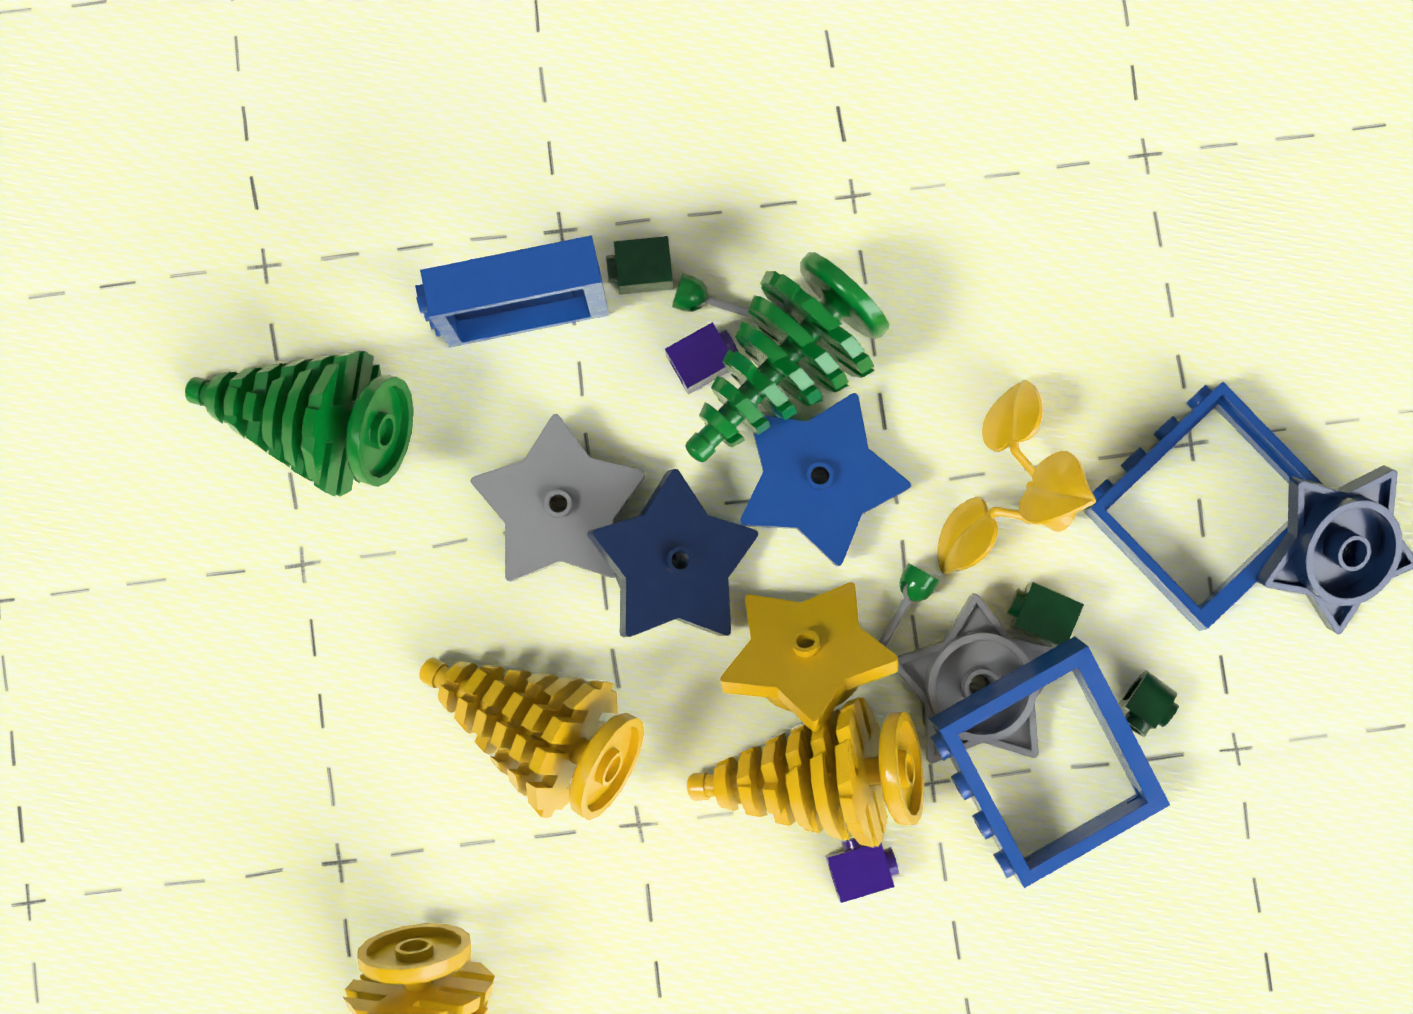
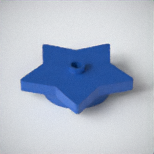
[740,393,911,567]

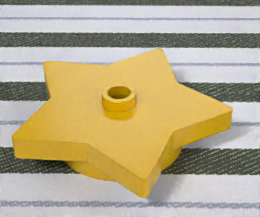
[720,582,899,732]

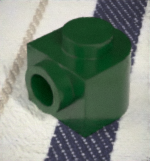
[1118,670,1179,737]

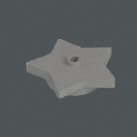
[470,414,645,582]
[897,593,1053,764]

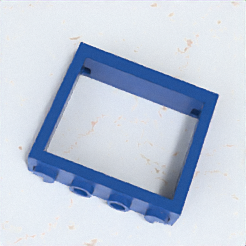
[415,235,609,348]
[1084,382,1323,631]
[929,636,1170,888]

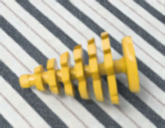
[419,657,644,820]
[686,697,924,848]
[342,923,495,1014]

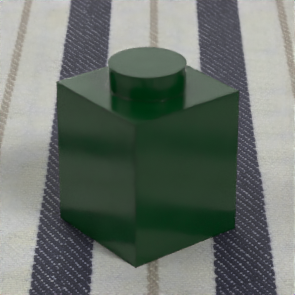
[606,236,673,295]
[1007,582,1084,647]

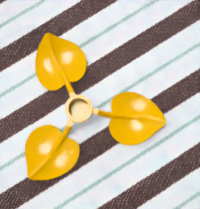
[937,380,1096,575]

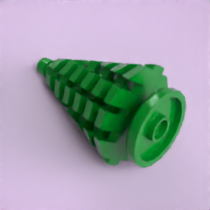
[685,252,890,463]
[185,350,414,497]

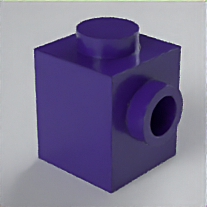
[825,838,900,903]

